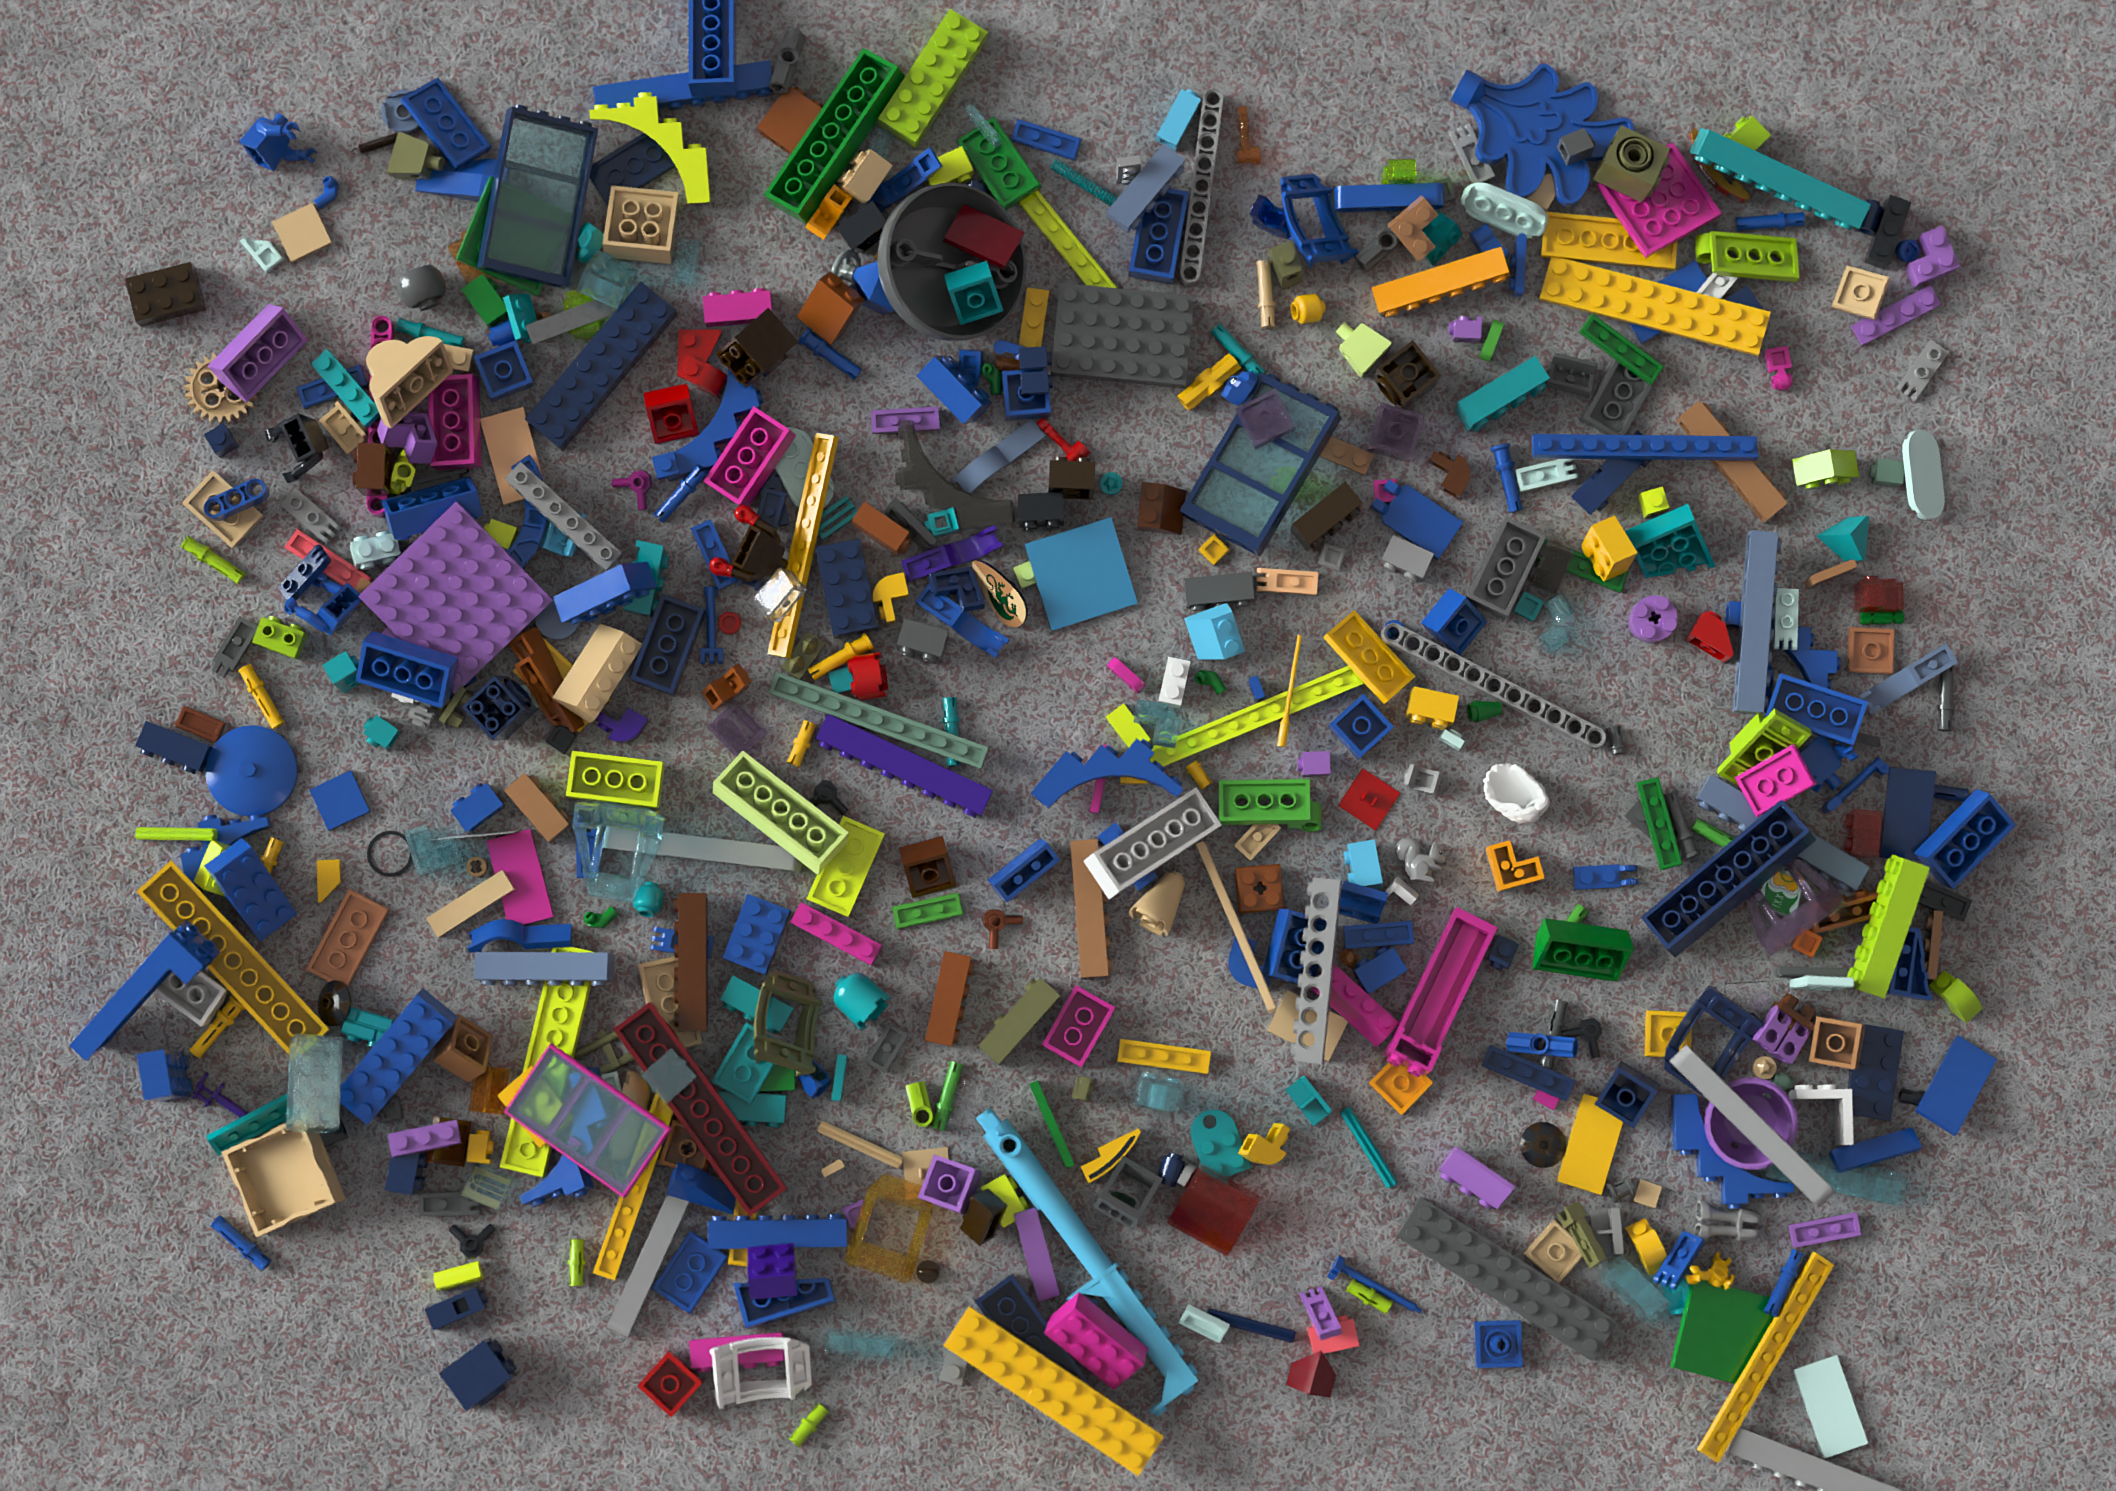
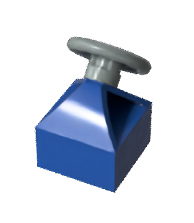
[831,250,894,315]

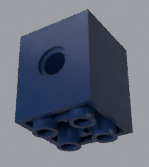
[462,676,538,741]
[439,1338,517,1411]

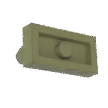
[781,630,826,680]

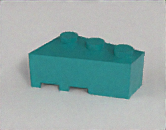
[623,540,670,618]

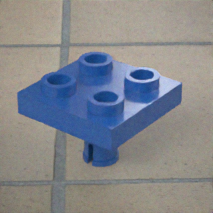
[1474,1320,1523,1368]

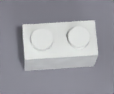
[1158,657,1190,708]

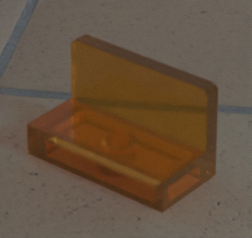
[469,1066,509,1115]

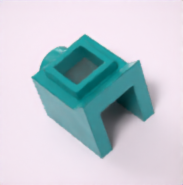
[924,507,959,538]

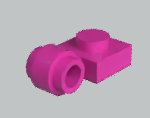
[1764,346,1793,391]

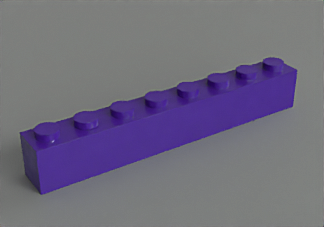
[816,714,993,818]

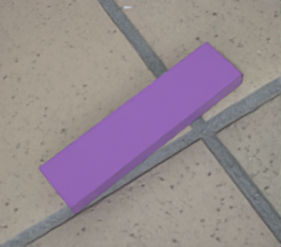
[1014,1207,1060,1302]

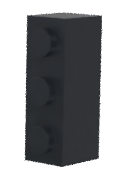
[1864,195,1912,270]

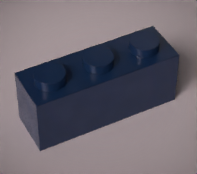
[135,721,212,774]

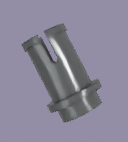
[1606,726,1627,755]

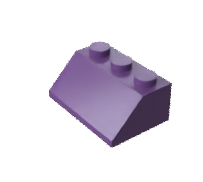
[1438,1147,1515,1210]

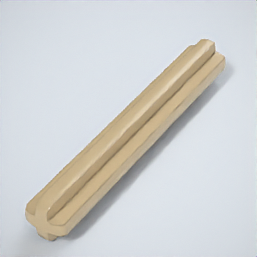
[818,1121,903,1168]

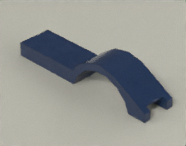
[737,487,787,592]

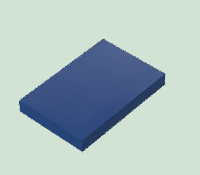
[651,1230,728,1314]

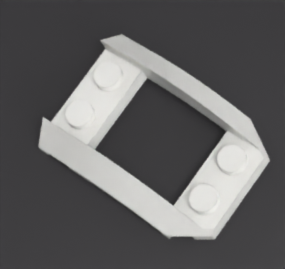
[709,1337,812,1409]

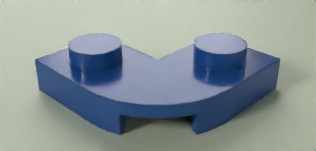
[1228,937,1271,989]

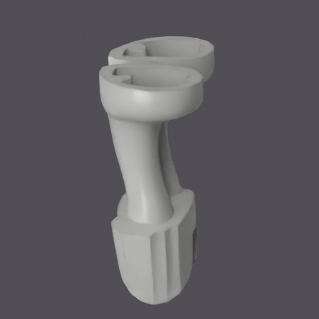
[1694,1200,1761,1242]

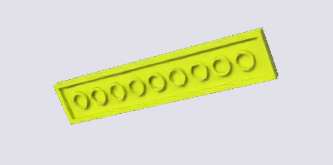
[500,947,593,1178]

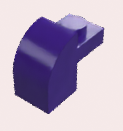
[595,707,649,743]

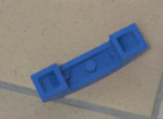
[869,147,943,209]

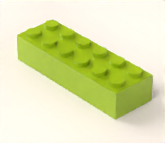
[878,9,988,149]
[1847,854,1930,999]

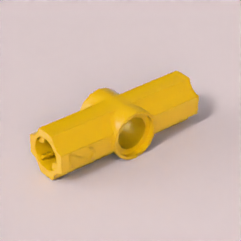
[1177,353,1241,412]

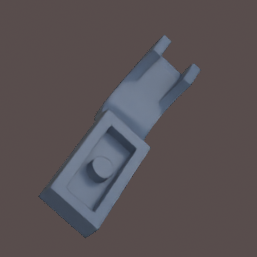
[952,418,1046,498]
[1858,643,1958,715]

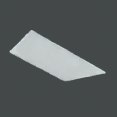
[432,831,517,840]

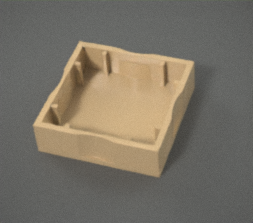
[222,1114,346,1237]

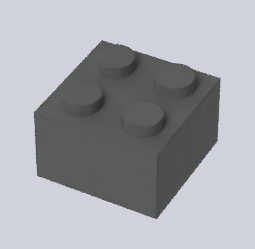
[897,618,949,664]

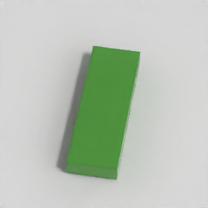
[892,892,964,929]

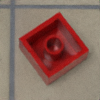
[637,1350,705,1417]

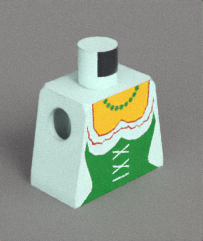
[1751,863,1803,919]

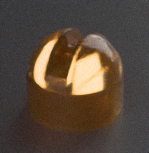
[1338,949,1359,968]

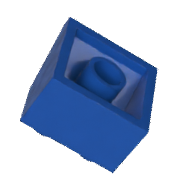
[1421,588,1487,656]

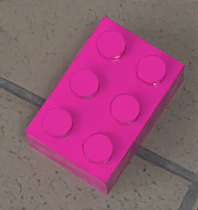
[1042,985,1116,1068]

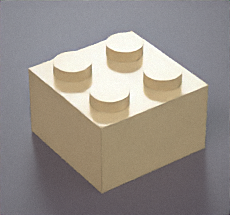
[837,149,893,204]

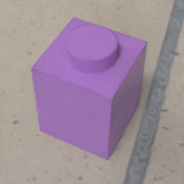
[1297,751,1331,777]

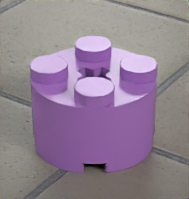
[1628,595,1678,644]

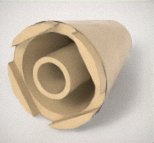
[1129,871,1186,936]

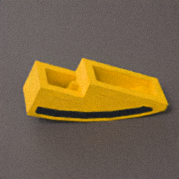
[1081,1128,1141,1183]

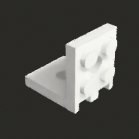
[1788,1085,1854,1145]

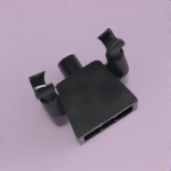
[265,413,329,483]

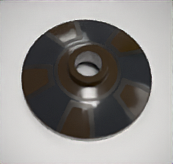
[318,980,351,1026]
[1520,1122,1566,1168]

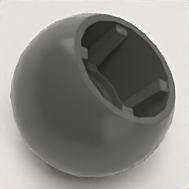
[396,265,446,311]

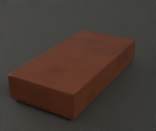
[174,705,226,743]

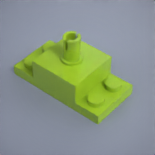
[1717,709,1812,787]

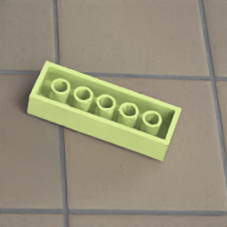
[713,751,849,875]

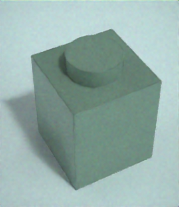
[1869,459,1904,487]

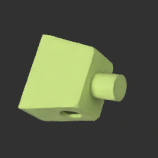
[1336,322,1392,377]

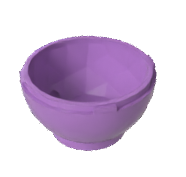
[1704,1077,1798,1170]

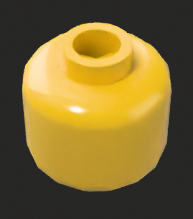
[1291,293,1326,324]

